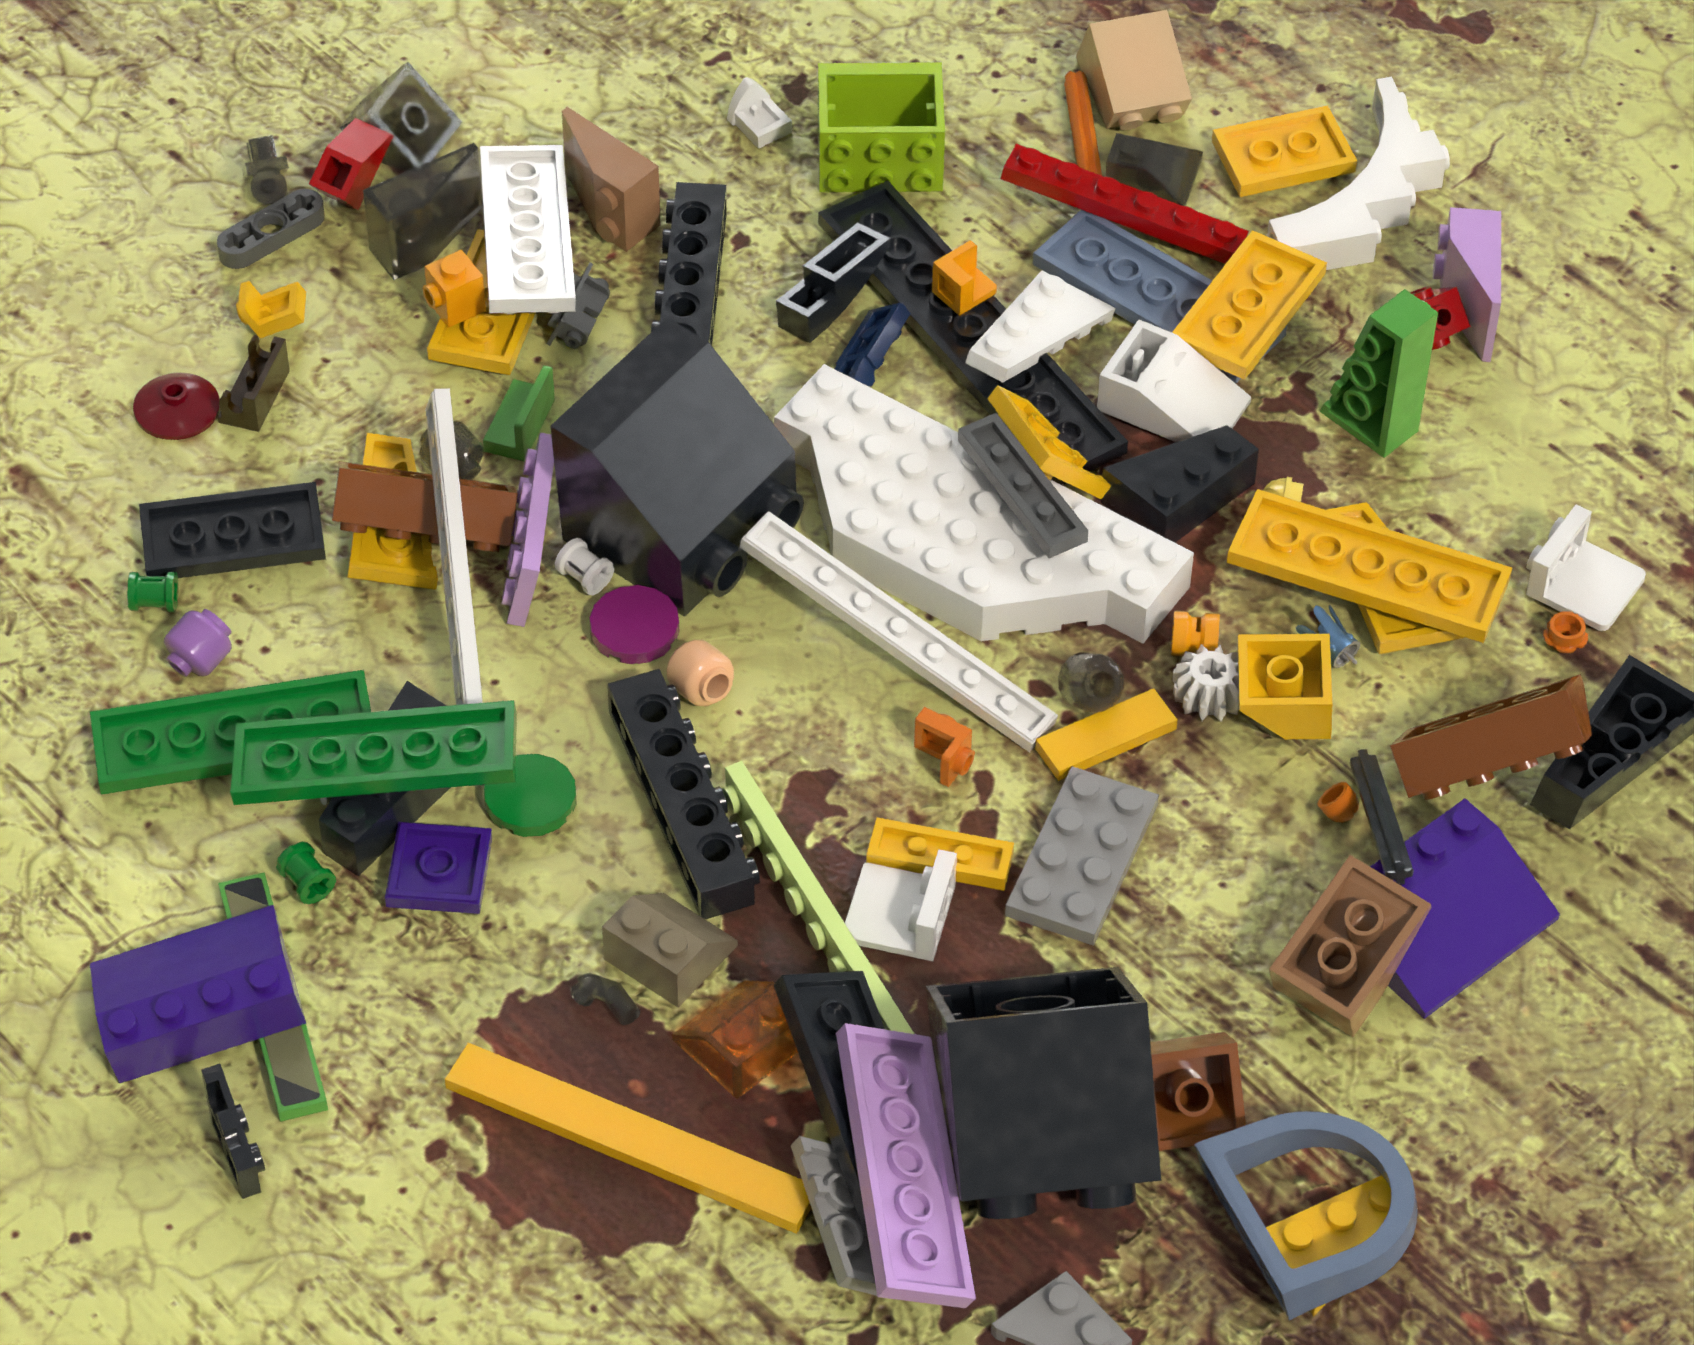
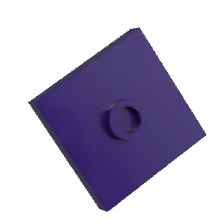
[385,822,492,914]

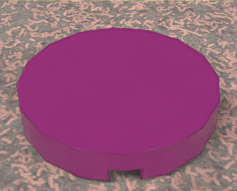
[589,585,680,664]

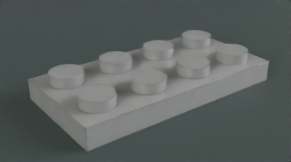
[1005,766,1159,946]

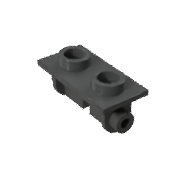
[546,263,610,349]

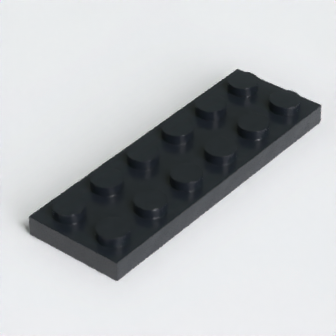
[773,971,885,1244]

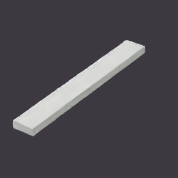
[426,388,483,705]
[740,511,1058,753]

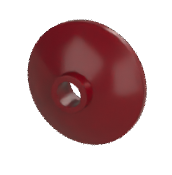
[133,373,220,440]

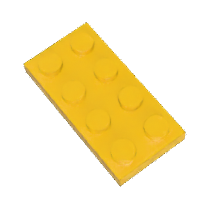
[427,229,536,375]
[1172,230,1327,380]

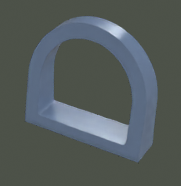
[1194,1111,1418,1320]

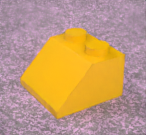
[1238,634,1333,740]

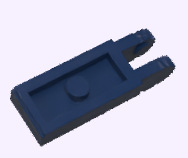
[834,302,911,387]

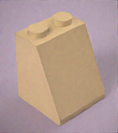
[1076,10,1192,130]

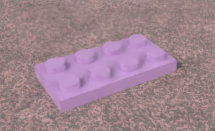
[501,432,554,627]

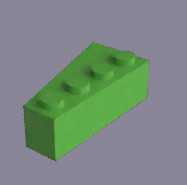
[1320,289,1438,458]

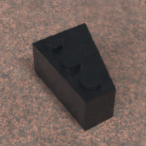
[1101,425,1259,543]

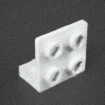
[845,849,957,961]

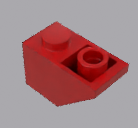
[309,118,394,211]

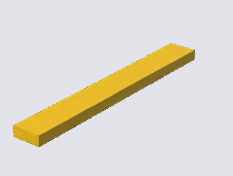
[445,1042,812,1234]

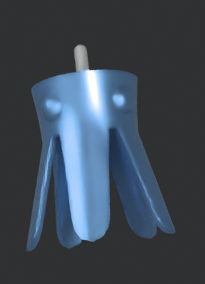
[1296,605,1360,668]

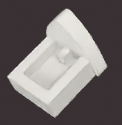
[727,77,792,149]

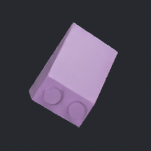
[1433,207,1501,362]

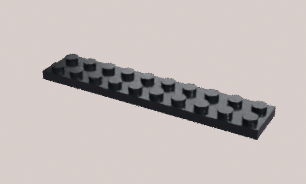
[818,181,1128,485]

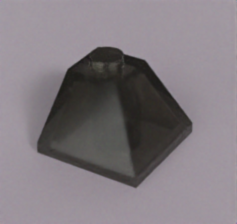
[339,62,462,176]
[1105,133,1203,206]

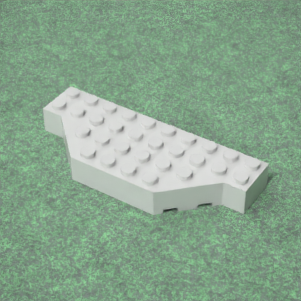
[774,364,1194,643]

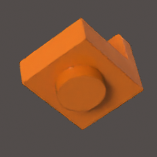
[914,707,975,787]

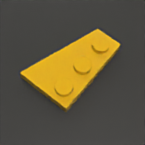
[987,385,1111,499]

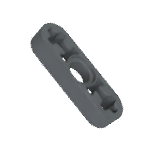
[217,189,325,269]

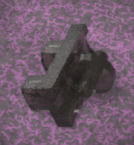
[242,135,289,205]

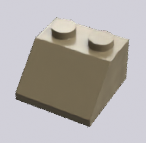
[602,893,738,1008]

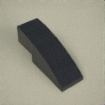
[776,223,890,343]

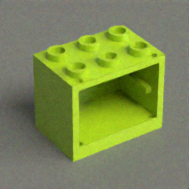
[818,62,945,192]

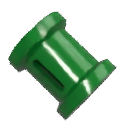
[127,572,179,612]
[276,841,336,904]

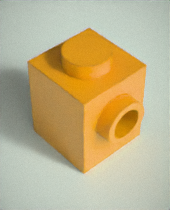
[422,250,486,328]

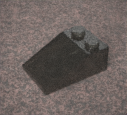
[363,143,483,280]

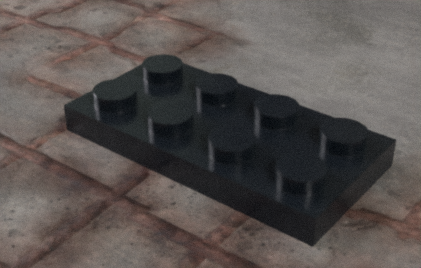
[139,482,326,578]

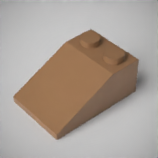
[562,107,661,252]
[1269,855,1431,1038]

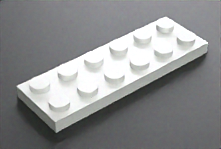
[480,145,576,314]

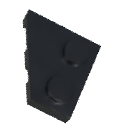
[201,1063,265,1199]

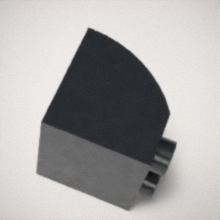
[926,967,1161,1219]

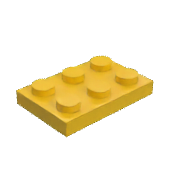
[1212,105,1357,197]

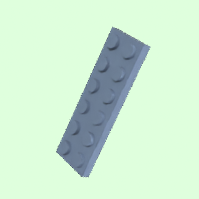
[1033,210,1287,384]

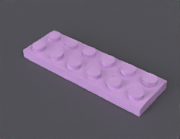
[836,1023,976,1308]

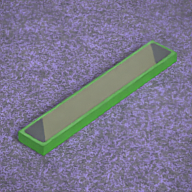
[218,872,328,1122]

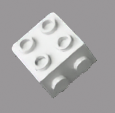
[1526,504,1646,631]

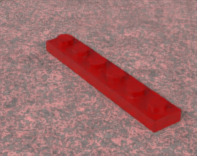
[1000,144,1249,264]

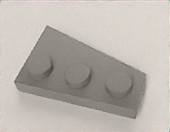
[791,1136,877,1296]

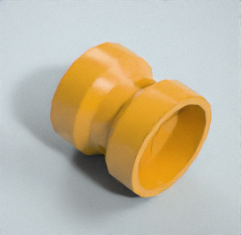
[1171,611,1220,656]

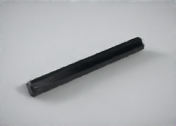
[1350,749,1414,885]

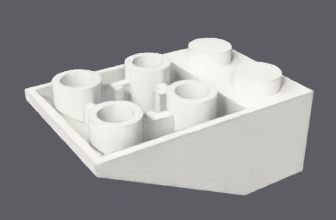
[1097,320,1251,442]

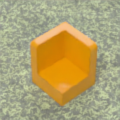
[932,240,997,316]

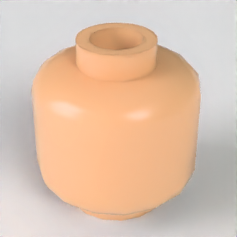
[667,640,734,707]

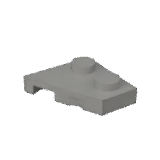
[991,1271,1132,1345]

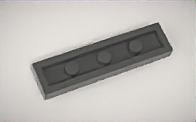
[958,413,1089,559]

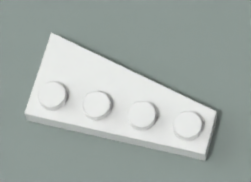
[965,271,1116,382]

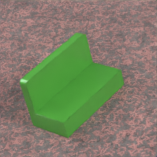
[483,365,555,462]

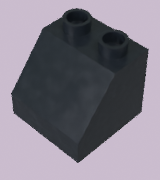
[550,318,804,617]

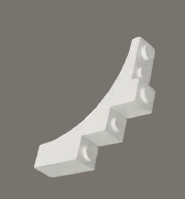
[1267,77,1450,270]

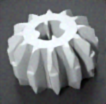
[1172,644,1239,722]

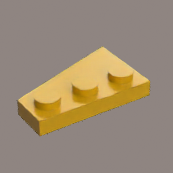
[1266,1175,1391,1316]

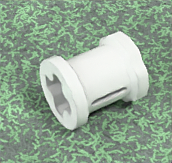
[555,538,614,595]

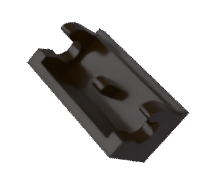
[218,335,290,432]

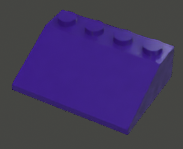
[1370,798,1560,1019]
[90,905,306,1083]

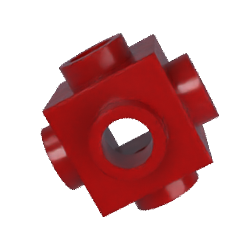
[1410,286,1471,350]

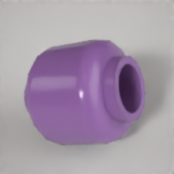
[164,609,232,677]

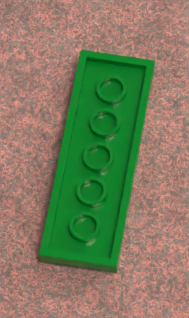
[90,670,371,795]
[230,700,517,805]

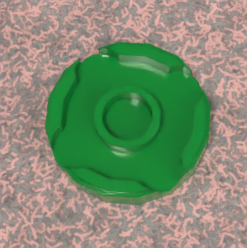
[484,754,577,837]

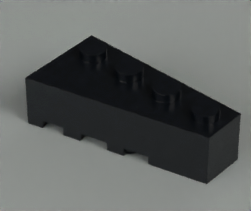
[1530,655,1694,829]
[318,681,451,876]

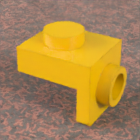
[236,281,306,339]

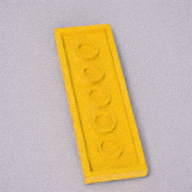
[1227,489,1513,643]

